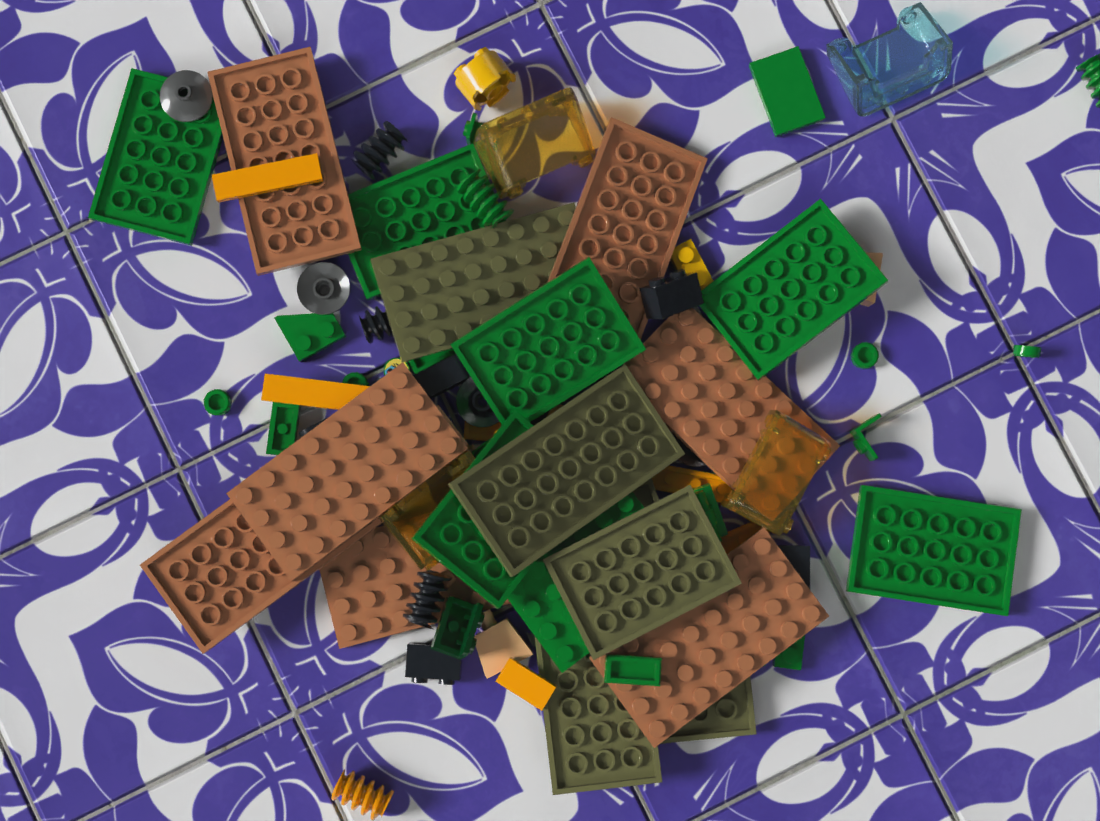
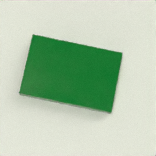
[749,46,826,137]

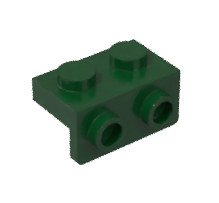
[430,596,485,660]

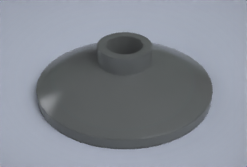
[160,70,213,122]
[297,262,350,315]

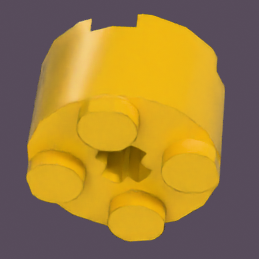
[454,47,516,111]

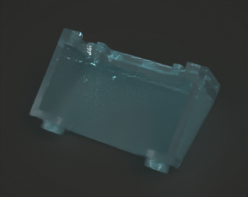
[826,2,953,117]

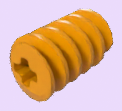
[331,769,394,820]

